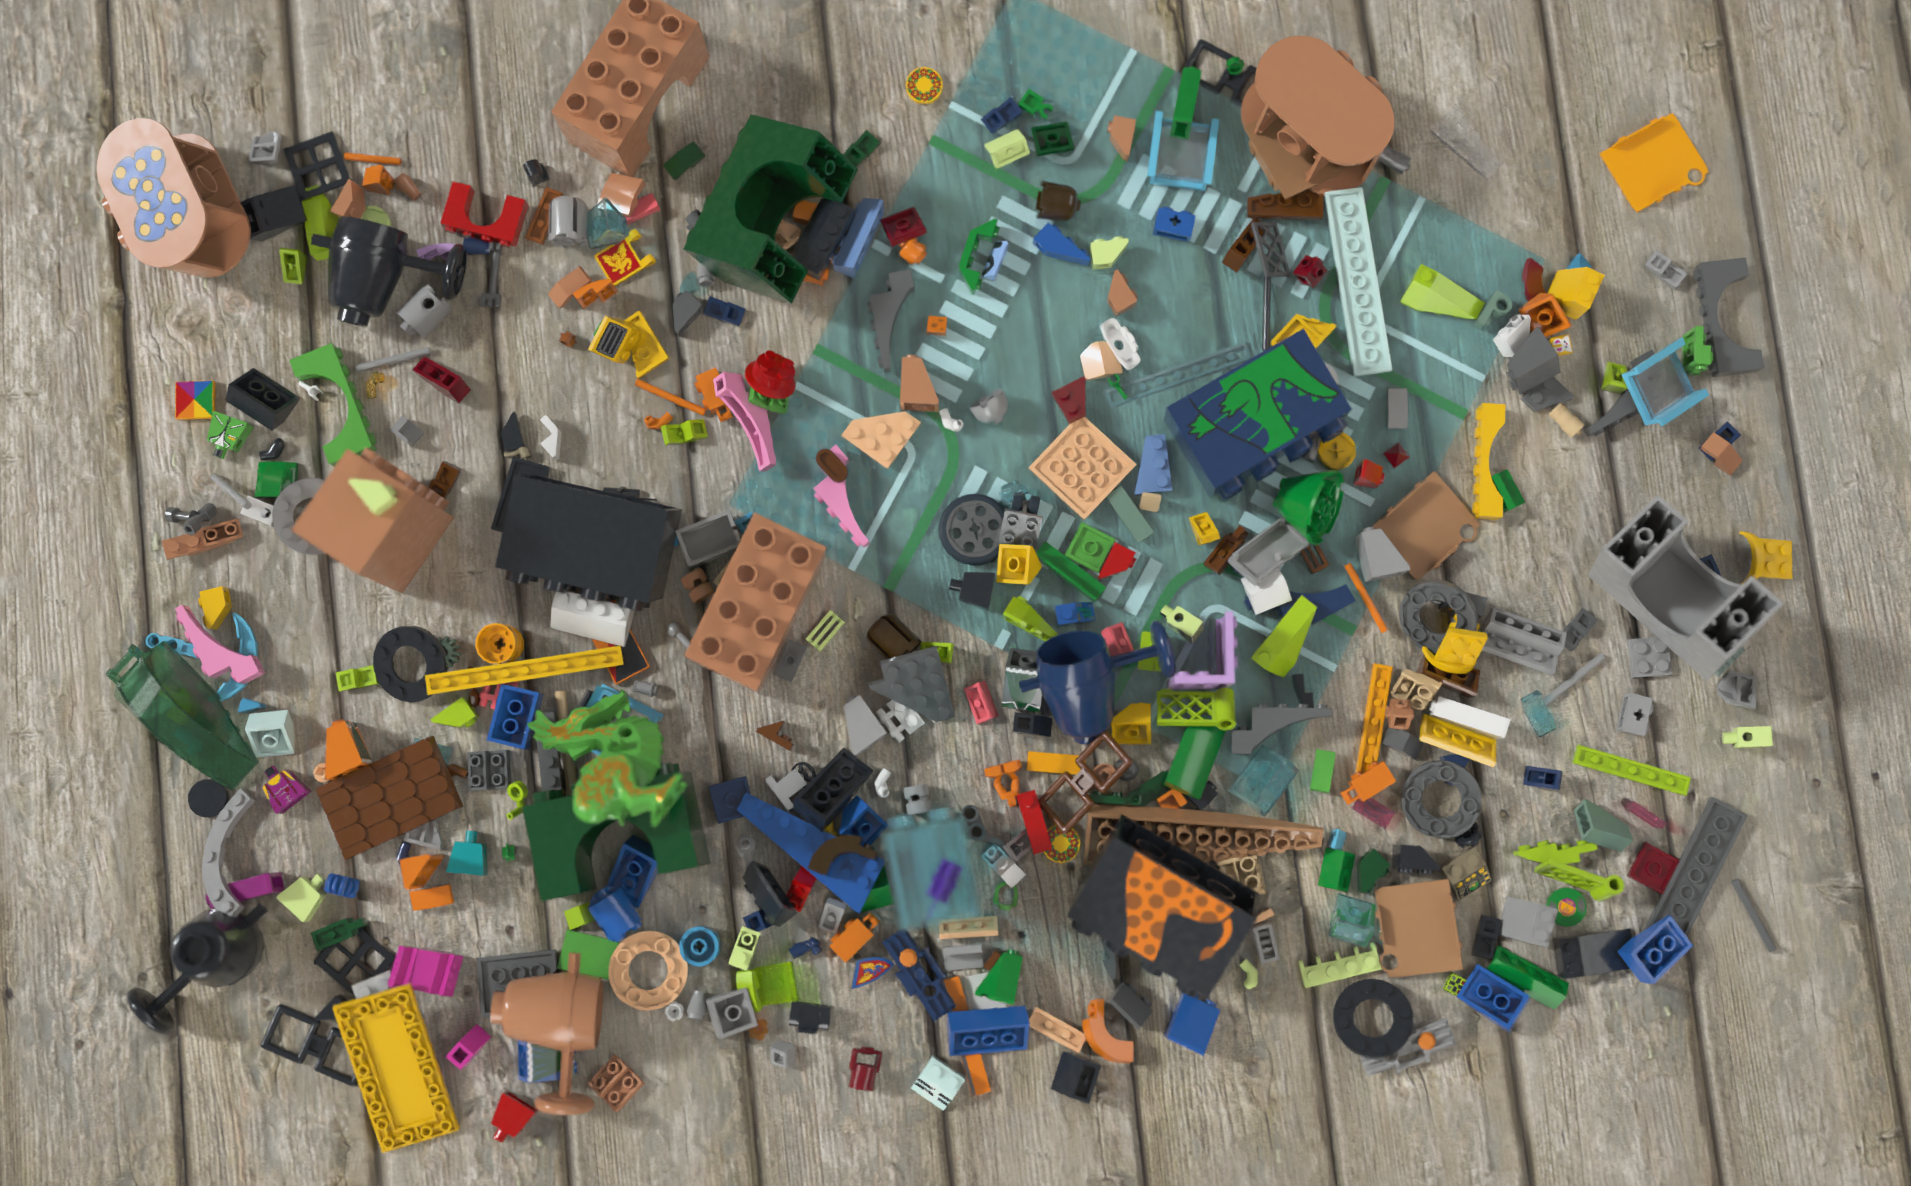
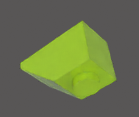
[430,697,480,728]

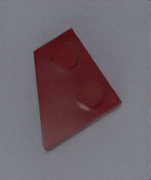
[1051,376,1086,424]

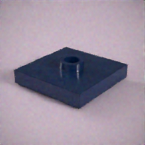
[708,776,751,824]

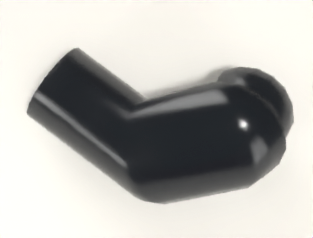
[259,438,285,461]

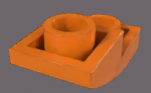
[409,884,454,911]

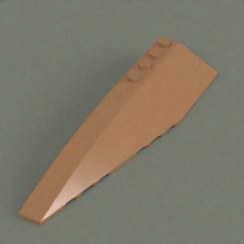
[1083,803,1324,866]

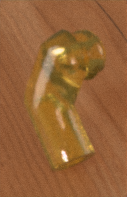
[366,372,385,399]

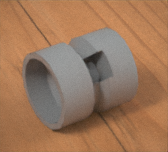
[903,784,932,815]

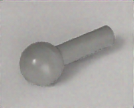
[667,622,691,648]

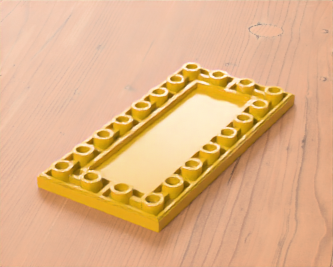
[332,983,460,1153]

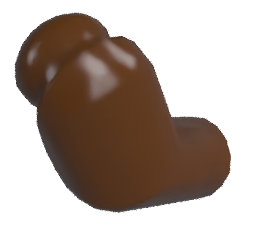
[447,764,468,779]

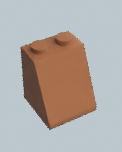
[900,355,939,412]

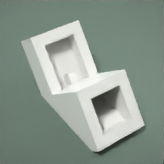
[540,415,562,461]

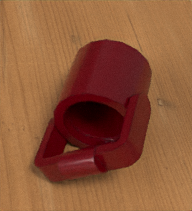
[848,1046,882,1091]

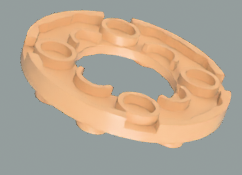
[608,930,688,1011]

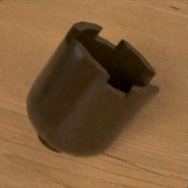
[1035,180,1081,221]

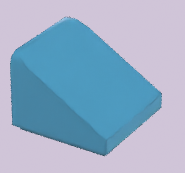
[238,698,266,713]

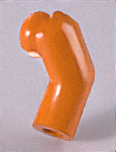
[644,412,674,430]

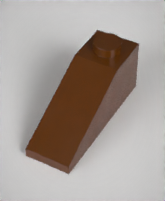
[1221,218,1264,273]

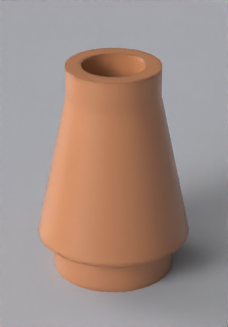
[393,173,422,201]

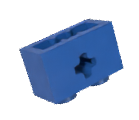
[1152,207,1196,242]

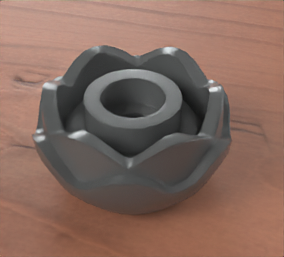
[1114,757,1139,781]

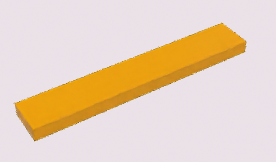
[1355,663,1393,773]

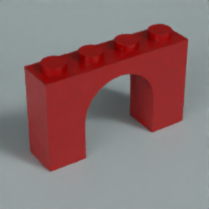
[440,181,529,248]

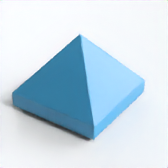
[734,512,753,535]

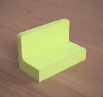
[984,129,1030,169]

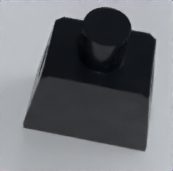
[949,572,995,611]

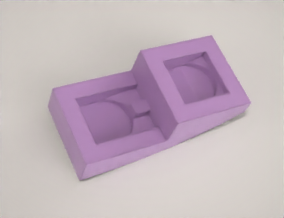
[416,243,455,260]

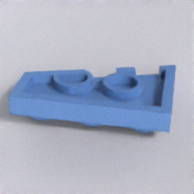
[1134,434,1172,496]

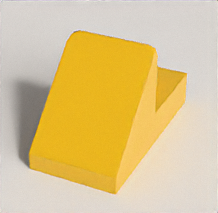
[1189,512,1220,545]

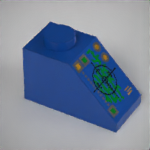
[1054,602,1096,627]

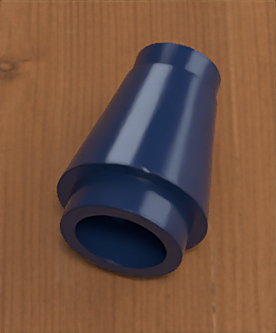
[463,237,490,255]

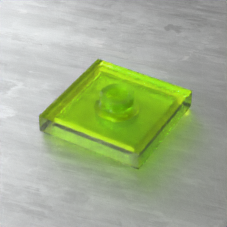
[754,961,800,1007]

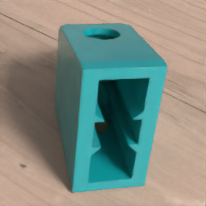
[446,830,488,876]

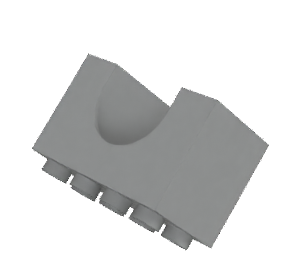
[1588,495,1784,681]

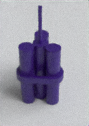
[926,858,963,920]

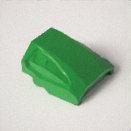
[253,461,298,499]

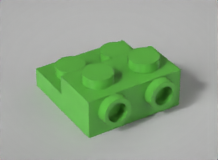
[1682,326,1713,375]

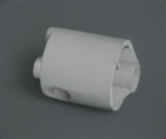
[396,284,452,339]

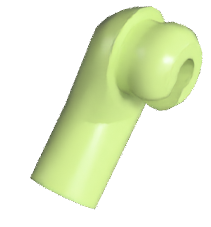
[1239,959,1258,989]

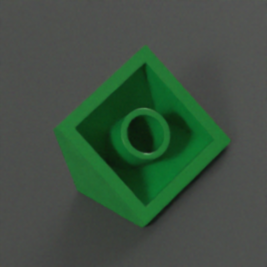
[857,866,895,914]

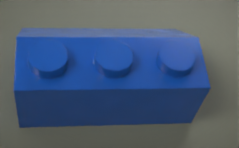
[486,684,544,750]

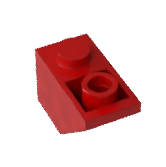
[787,866,817,912]

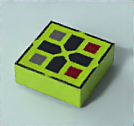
[1442,972,1467,996]

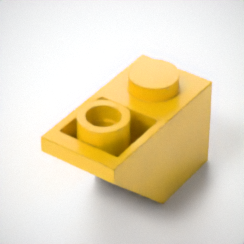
[198,586,232,631]

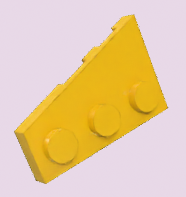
[625,310,670,379]

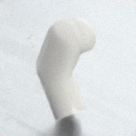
[939,408,964,432]
[874,768,891,798]

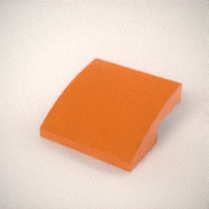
[573,279,618,309]

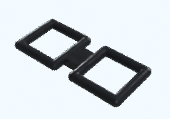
[1181,39,1257,108]
[260,1004,358,1087]

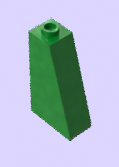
[1170,67,1202,140]

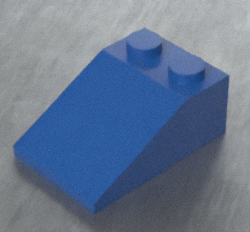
[606,835,658,909]
[1618,915,1693,984]
[1456,964,1530,1033]

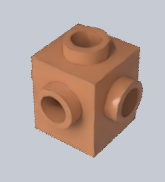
[1385,698,1414,730]

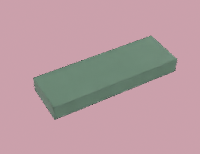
[1106,486,1154,544]

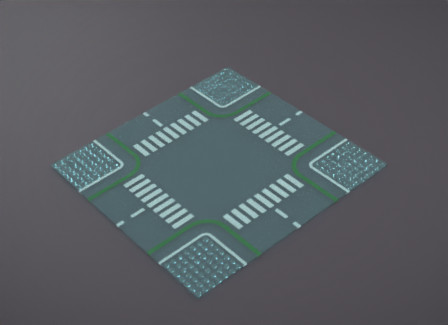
[730,0,1545,792]

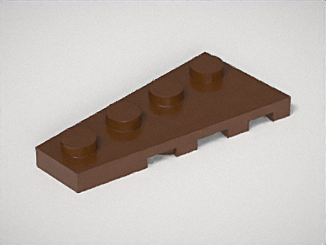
[1247,189,1323,220]

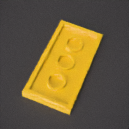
[1419,714,1496,767]

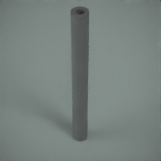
[1731,878,1777,952]

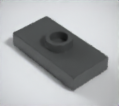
[774,639,807,682]

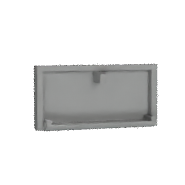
[1228,517,1310,586]

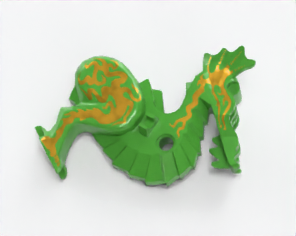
[527,689,687,827]

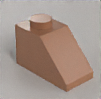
[1107,115,1136,161]
[330,179,366,219]

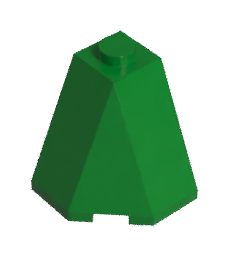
[974,949,1023,1005]

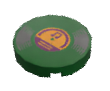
[1546,887,1587,927]

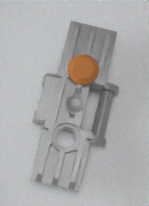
[1360,1018,1457,1077]

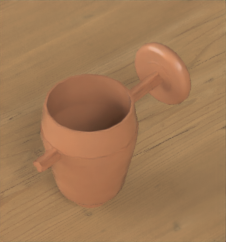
[491,952,603,1115]

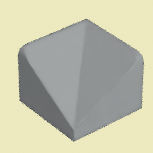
[770,1041,796,1069]

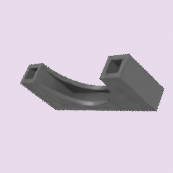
[1693,257,1764,377]

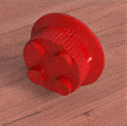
[745,350,796,399]

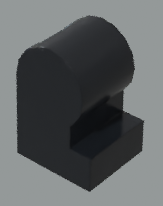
[523,159,550,187]

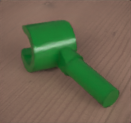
[1108,374,1128,400]

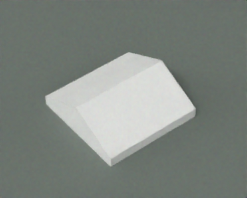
[1241,568,1292,615]

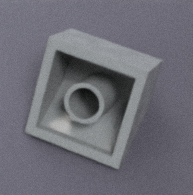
[705,987,758,1039]

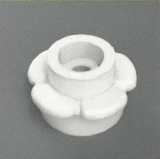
[665,1001,684,1021]

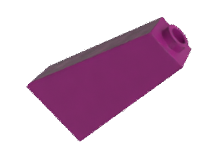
[205,872,285,909]

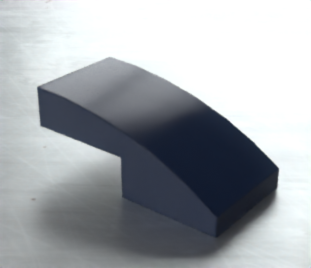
[980,97,1023,134]
[703,296,746,327]

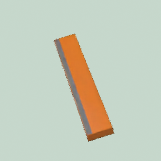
[941,976,991,1097]

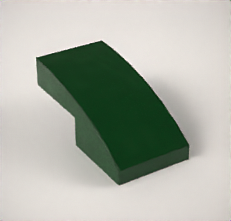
[843,130,881,168]
[663,141,706,180]

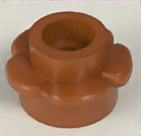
[559,331,577,348]

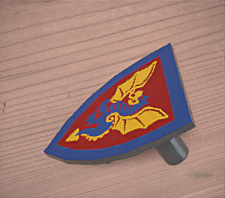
[851,953,895,989]

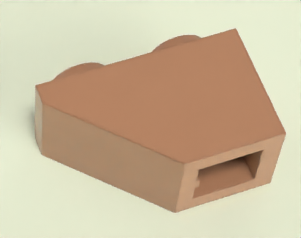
[1107,269,1138,317]

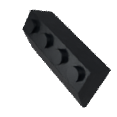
[791,198,855,281]

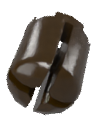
[866,613,922,660]

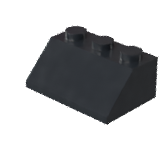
[225,368,300,431]
[742,860,798,927]

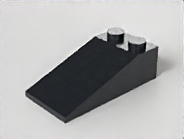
[792,747,874,832]
[1552,928,1632,979]

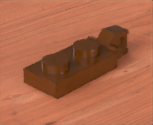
[1204,525,1248,576]

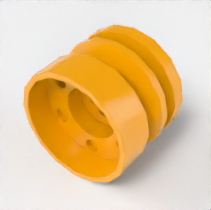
[475,623,524,664]

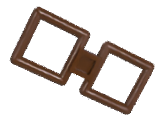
[1038,730,1133,834]

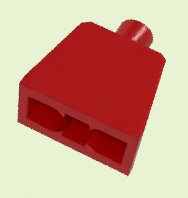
[491,1091,538,1143]

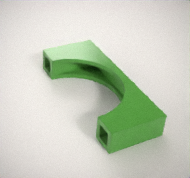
[289,343,377,467]

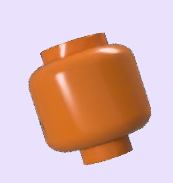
[899,238,927,265]

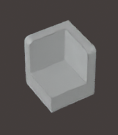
[390,415,424,447]

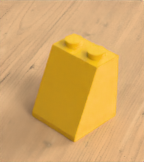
[1547,267,1605,320]

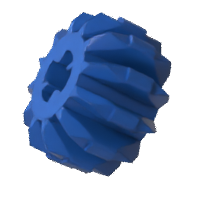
[324,873,360,898]

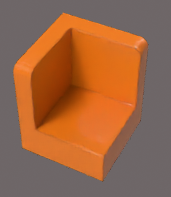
[1155,789,1187,809]

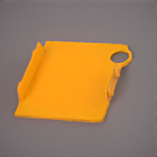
[1599,113,1709,212]

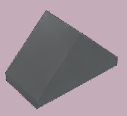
[1381,726,1424,760]

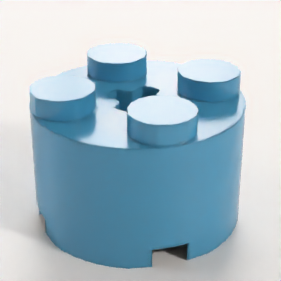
[679,926,721,967]

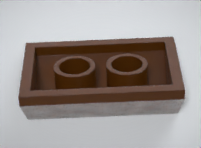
[1417,653,1480,698]

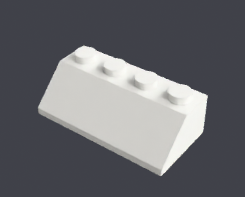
[550,591,635,647]

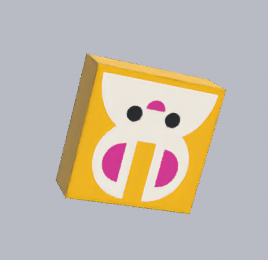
[1549,334,1573,356]

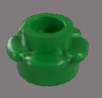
[1226,57,1244,75]
[502,843,514,862]

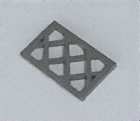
[1251,221,1291,277]

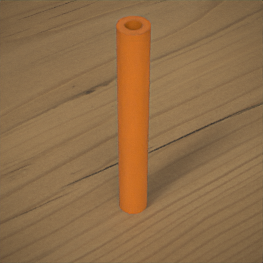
[344,152,402,165]

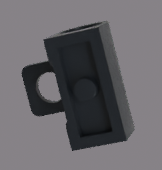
[789,1001,832,1035]

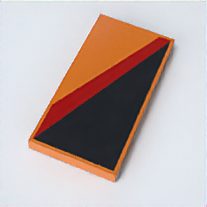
[592,600,650,685]

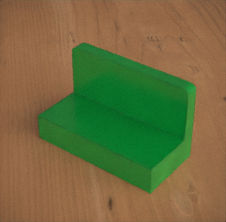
[1491,470,1525,513]
[1318,848,1356,893]

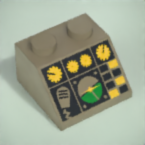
[1438,847,1491,901]

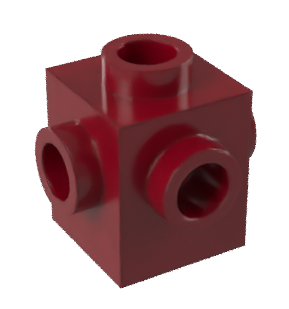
[1293,255,1327,288]

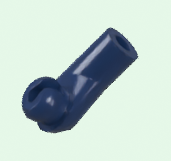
[396,841,411,867]

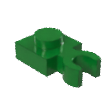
[1018,89,1053,120]

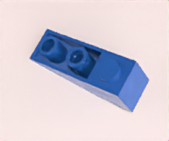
[1032,222,1091,266]

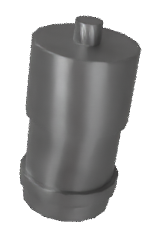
[1378,145,1411,175]

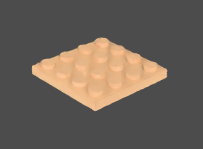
[1028,417,1137,520]

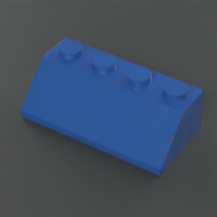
[947,1006,1029,1057]

